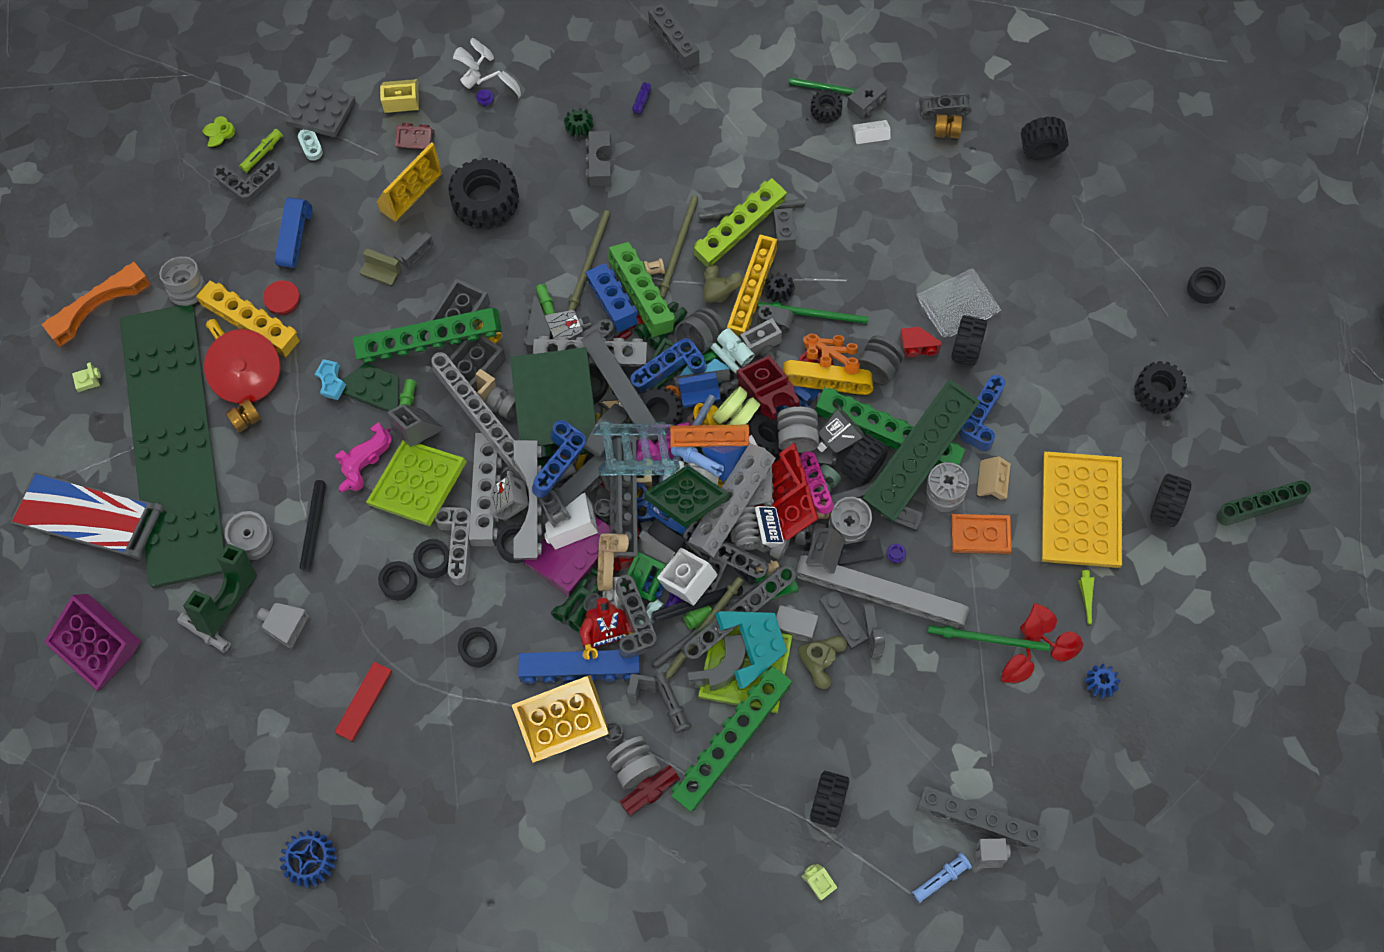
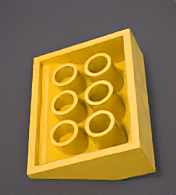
[376,142,442,222]
[512,675,609,763]

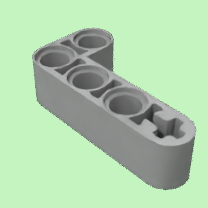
[434,507,471,585]

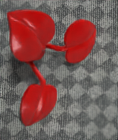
[1000,603,1084,683]

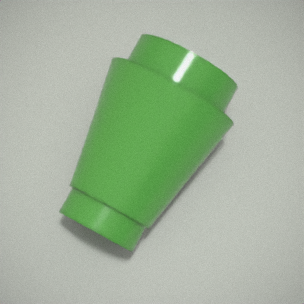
[683,605,712,630]

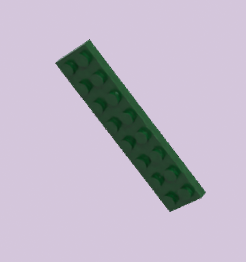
[862,379,980,522]

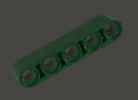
[1216,480,1311,526]

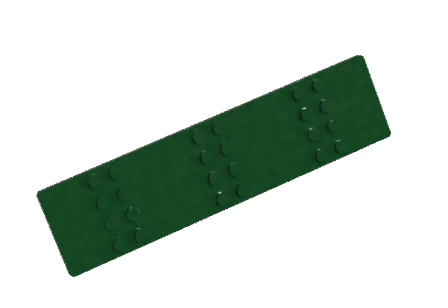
[120,304,225,588]

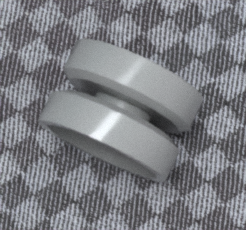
[225,511,274,560]

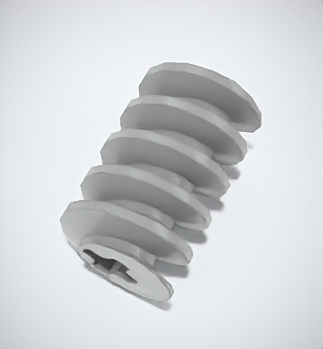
[735,507,760,550]

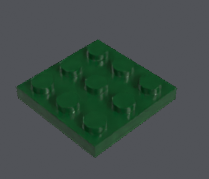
[644,465,729,528]

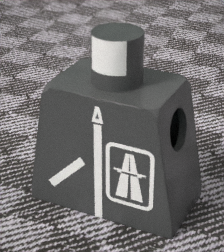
[817,406,864,453]

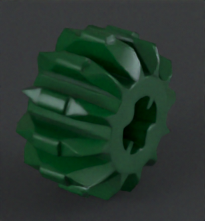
[564,108,594,138]

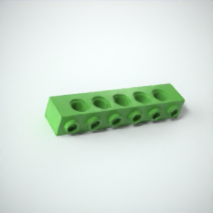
[608,242,675,337]

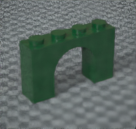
[183,544,257,637]

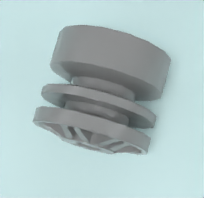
[159,256,206,306]
[777,407,819,453]
[925,462,969,512]
[827,497,872,545]
[606,736,661,789]

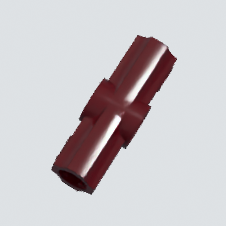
[620,764,680,816]

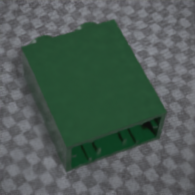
[510,347,597,460]

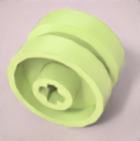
[712,386,760,425]

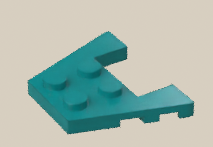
[715,611,787,689]

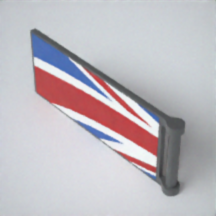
[10,472,165,560]

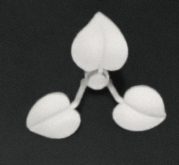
[453,38,521,98]

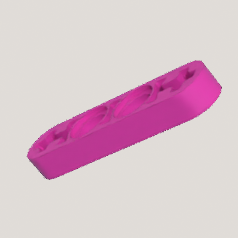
[800,451,834,514]

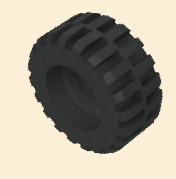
[448,158,519,228]

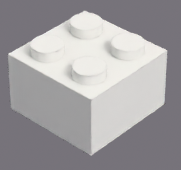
[657,548,717,606]

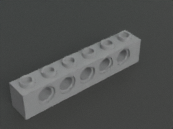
[533,336,647,367]
[469,433,503,546]
[688,444,776,557]

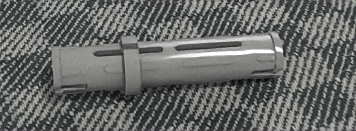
[177,612,231,653]

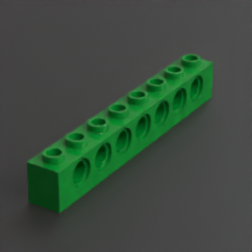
[353,308,502,363]
[814,387,965,467]
[671,666,792,813]

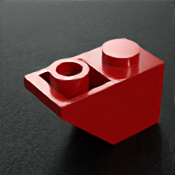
[899,327,941,358]

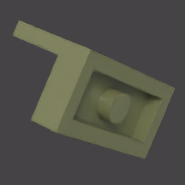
[360,248,402,286]

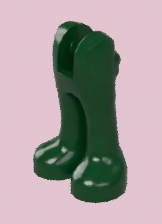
[634,301,688,350]
[551,574,601,633]

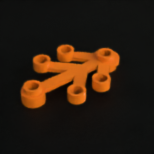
[803,334,860,374]

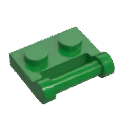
[621,551,667,602]

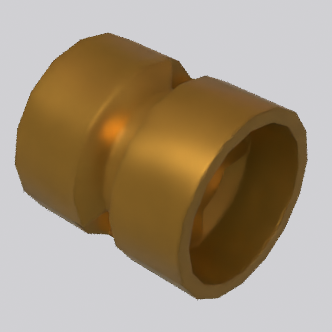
[934,114,962,139]
[225,399,261,433]

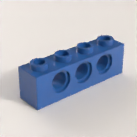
[586,263,638,333]

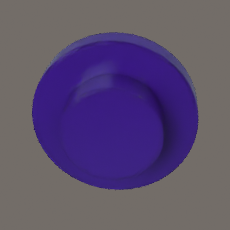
[476,89,494,106]
[887,544,906,563]

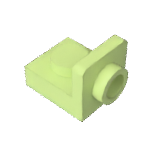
[72,362,101,392]
[801,864,837,900]

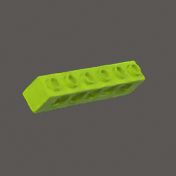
[694,178,787,267]

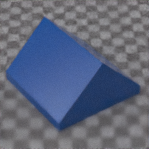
[702,443,750,482]

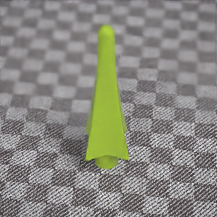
[1078,570,1095,625]

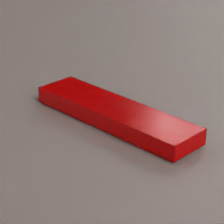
[335,662,393,742]

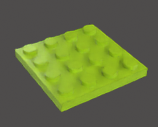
[366,440,467,526]
[698,625,793,714]

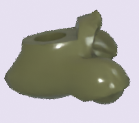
[703,264,743,303]
[798,636,847,689]

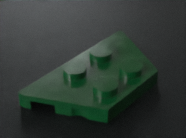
[342,363,399,412]

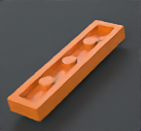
[670,425,749,447]

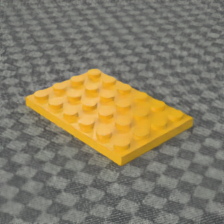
[1041,451,1122,568]

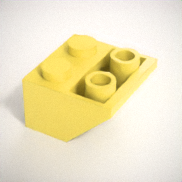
[380,79,419,113]

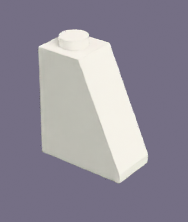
[544,493,598,550]

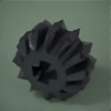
[764,272,795,303]

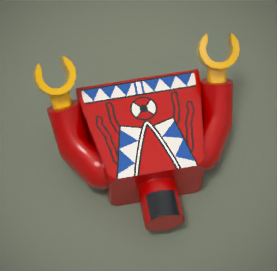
[579,598,643,660]

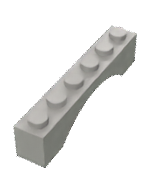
[514,440,541,560]

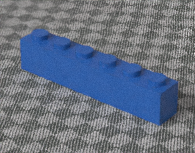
[518,650,640,685]

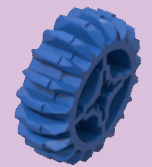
[279,830,337,888]

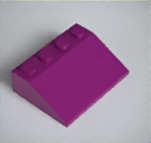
[524,517,610,598]
[44,594,141,691]

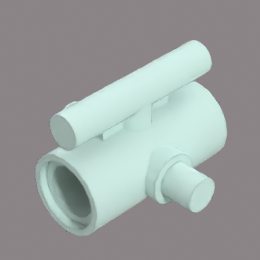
[710,328,755,374]

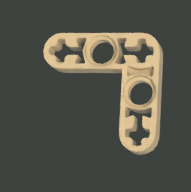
[597,534,629,591]

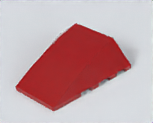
[754,443,819,541]

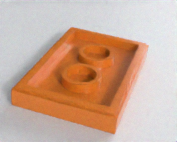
[951,514,1012,554]

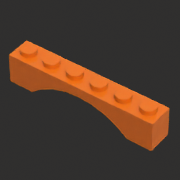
[41,262,151,348]

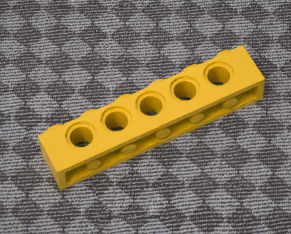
[727,235,777,338]
[196,281,299,357]

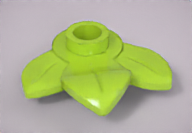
[202,116,235,147]

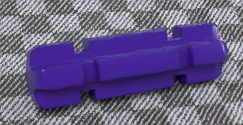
[632,82,651,114]

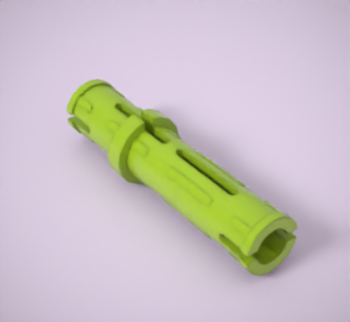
[239,129,283,173]

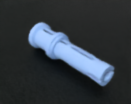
[671,447,724,477]
[912,852,972,903]

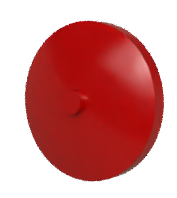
[204,329,281,404]

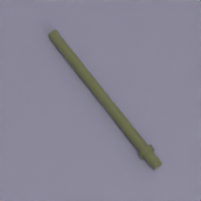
[659,196,698,299]
[567,210,610,311]
[665,577,744,681]

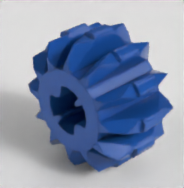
[1085,663,1121,699]

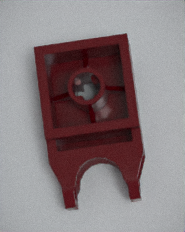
[736,355,800,420]

